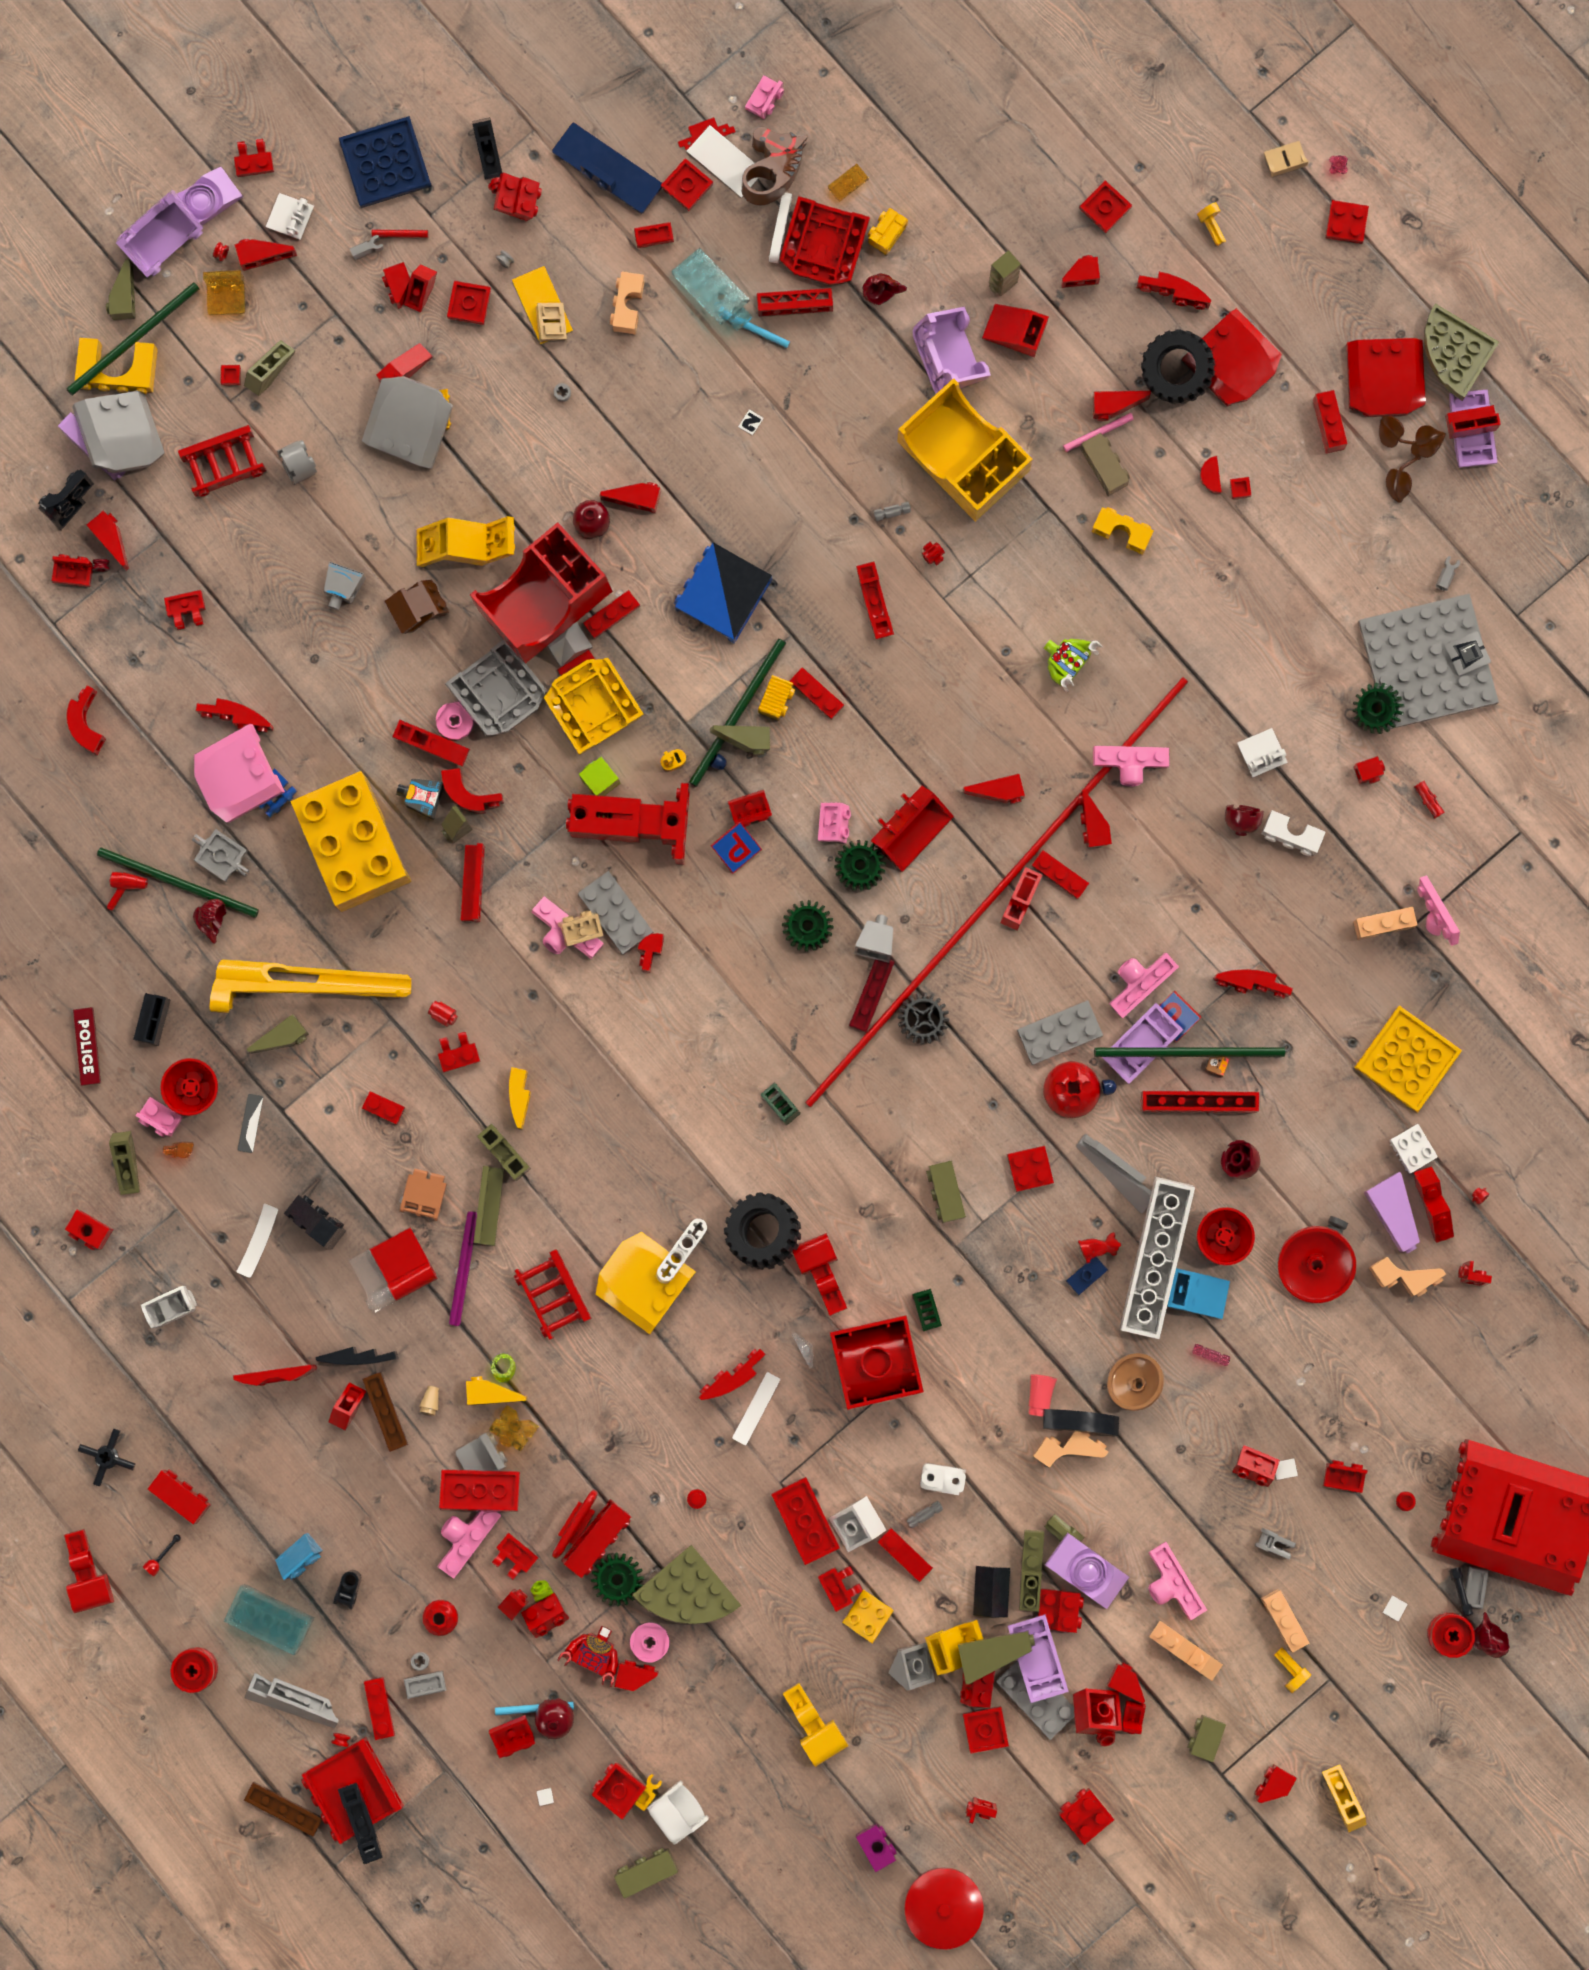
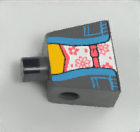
[396,779,444,820]

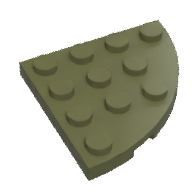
[1424,303,1499,401]
[631,1545,741,1625]

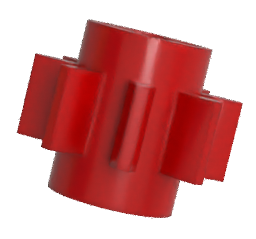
[922,542,945,566]

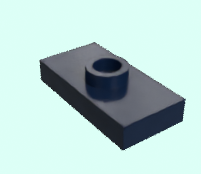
[1066,1257,1108,1296]

